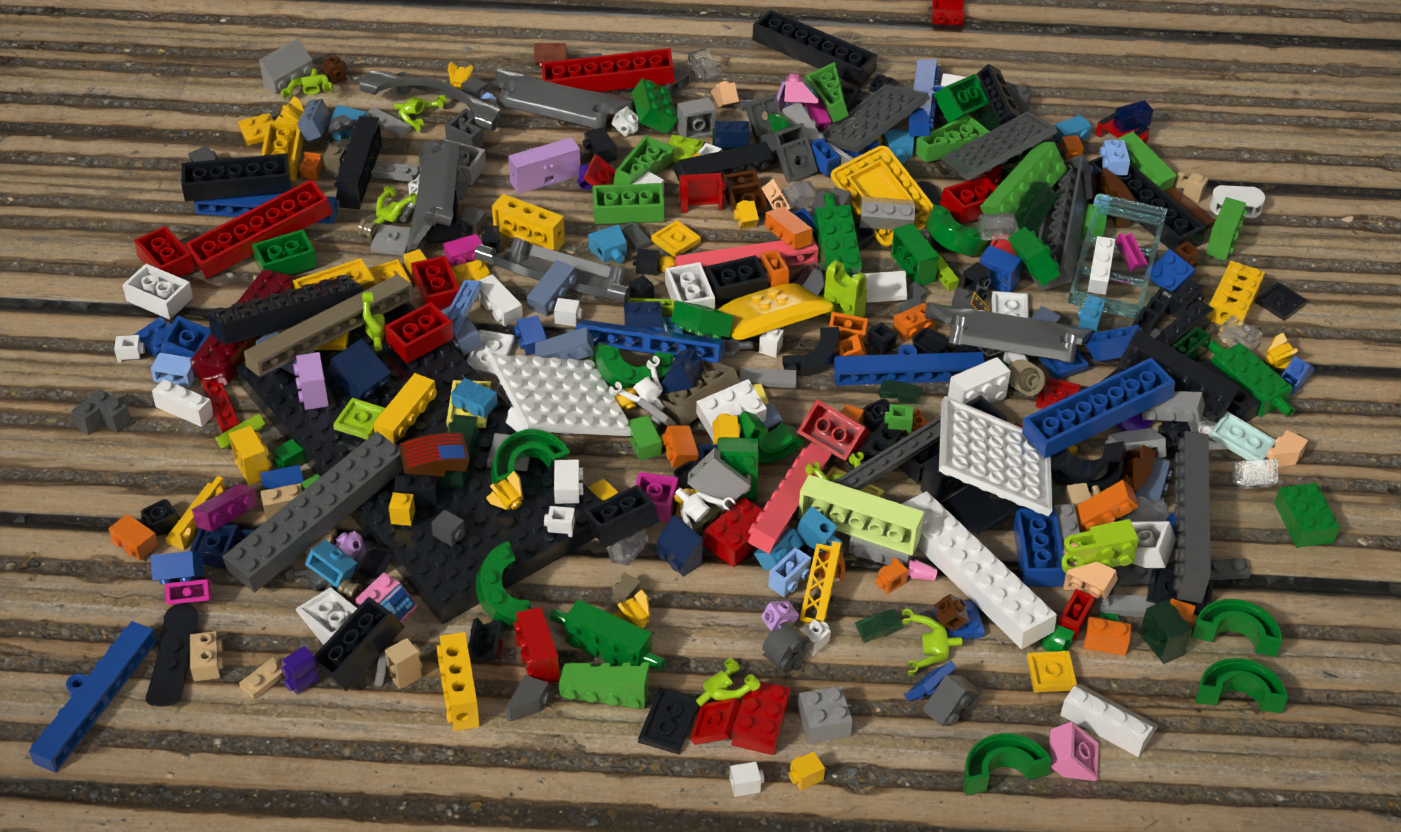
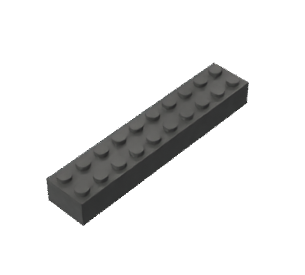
[1031,154,1090,291]
[222,431,404,593]
[1173,431,1211,603]

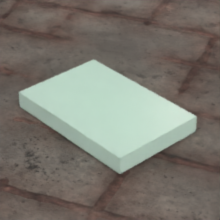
[1209,411,1276,467]

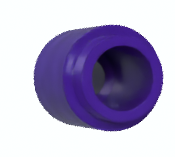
[577,164,592,190]

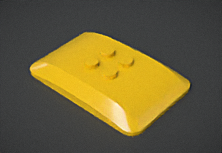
[831,146,933,247]
[717,283,834,340]

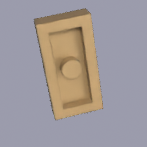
[239,657,284,700]

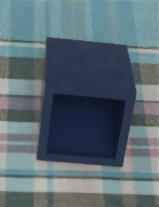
[326,339,391,400]

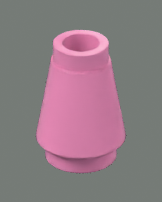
[907,559,937,581]

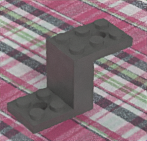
[744,94,818,182]

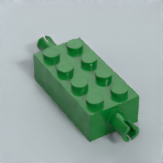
[813,193,862,277]
[1207,340,1295,418]
[550,599,666,672]

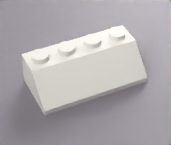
[1061,684,1158,757]

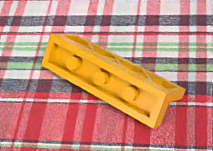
[165,476,226,550]
[799,541,841,624]

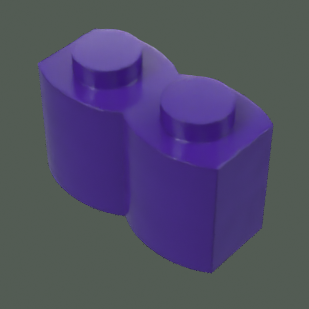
[281,646,319,695]

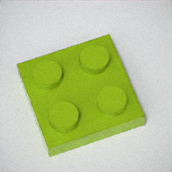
[668,135,704,163]
[333,398,385,440]

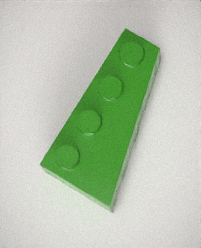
[805,62,849,123]
[915,115,990,163]
[1117,131,1177,191]
[613,135,675,185]
[559,663,649,709]

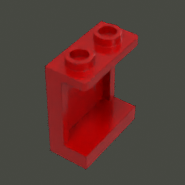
[932,0,965,26]
[679,173,726,213]

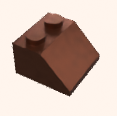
[534,43,567,68]

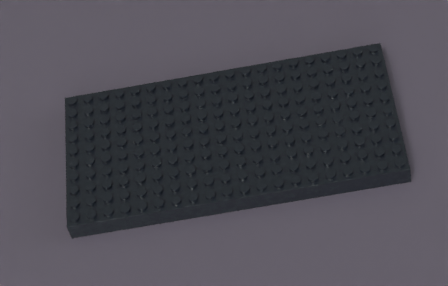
[235,301,601,624]

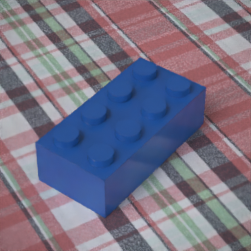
[1013,508,1066,587]

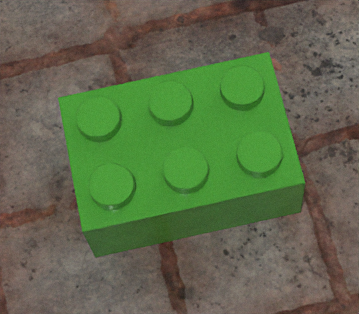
[1205,197,1247,260]

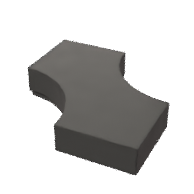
[899,281,927,312]

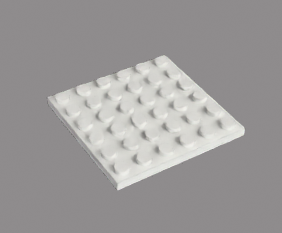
[489,354,632,436]
[939,396,1052,516]

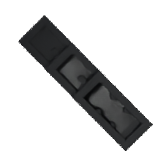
[1132,287,1175,333]

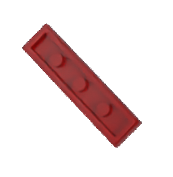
[200,379,240,433]

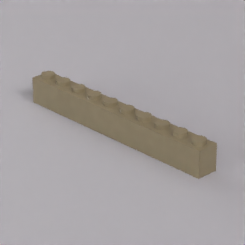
[244,274,413,377]

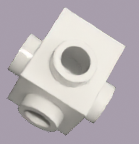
[611,106,639,137]

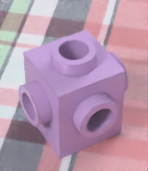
[334,531,364,560]
[761,601,799,631]

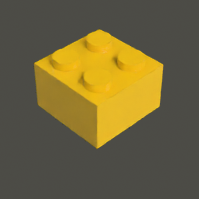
[229,425,272,486]

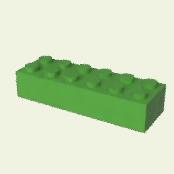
[980,142,1068,235]

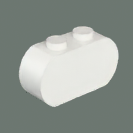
[1210,185,1265,218]

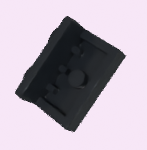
[468,618,506,664]

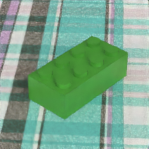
[593,183,664,224]

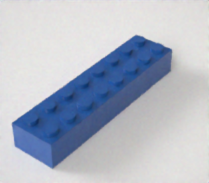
[1022,358,1175,459]

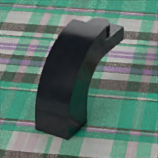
[782,327,840,376]

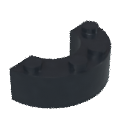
[1051,441,1126,491]

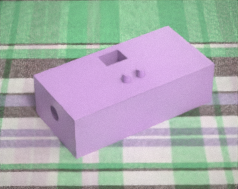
[508,137,580,194]

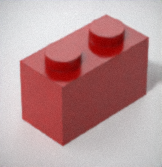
[1058,589,1095,641]

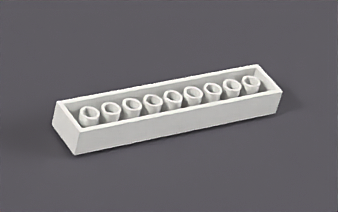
[902,491,1057,649]

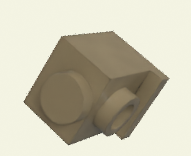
[611,572,641,607]

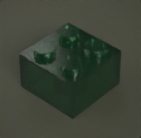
[1139,600,1192,664]

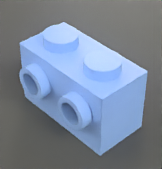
[1099,140,1130,175]
[151,353,195,388]
[768,548,811,597]

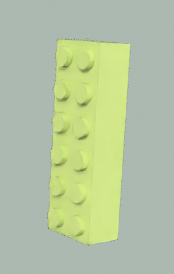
[798,475,924,556]

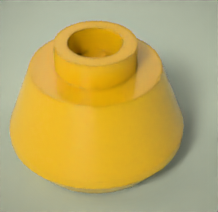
[615,387,639,411]

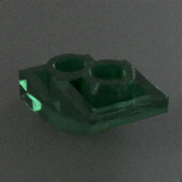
[878,380,922,404]
[855,609,904,643]

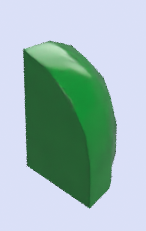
[767,113,792,131]
[1039,625,1075,652]

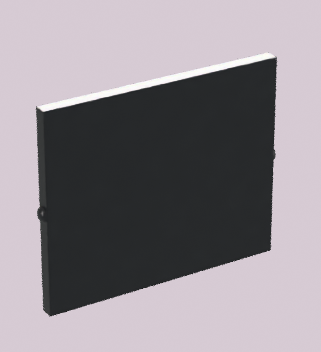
[940,485,1023,534]

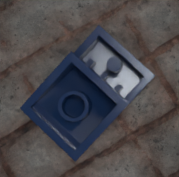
[190,525,254,569]

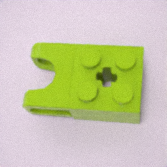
[824,260,868,318]
[1061,519,1138,574]

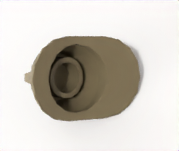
[1008,359,1047,396]

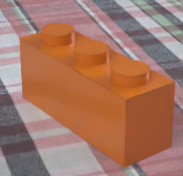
[765,206,812,250]
[1075,480,1139,532]

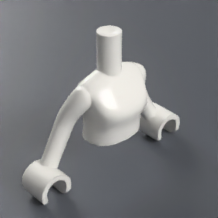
[609,356,665,411]
[675,488,736,529]

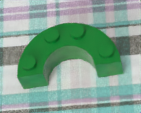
[926,204,999,256]
[596,346,674,389]
[738,411,805,463]
[491,429,570,484]
[476,541,531,627]
[1191,599,1282,657]
[1195,658,1288,713]
[962,733,1052,796]

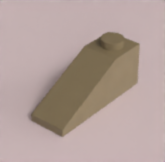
[323,138,350,174]

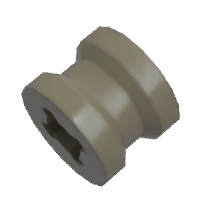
[358,219,378,240]
[337,578,363,603]

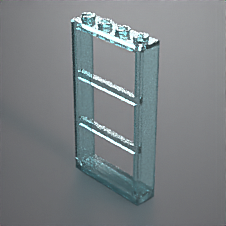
[1068,194,1167,319]

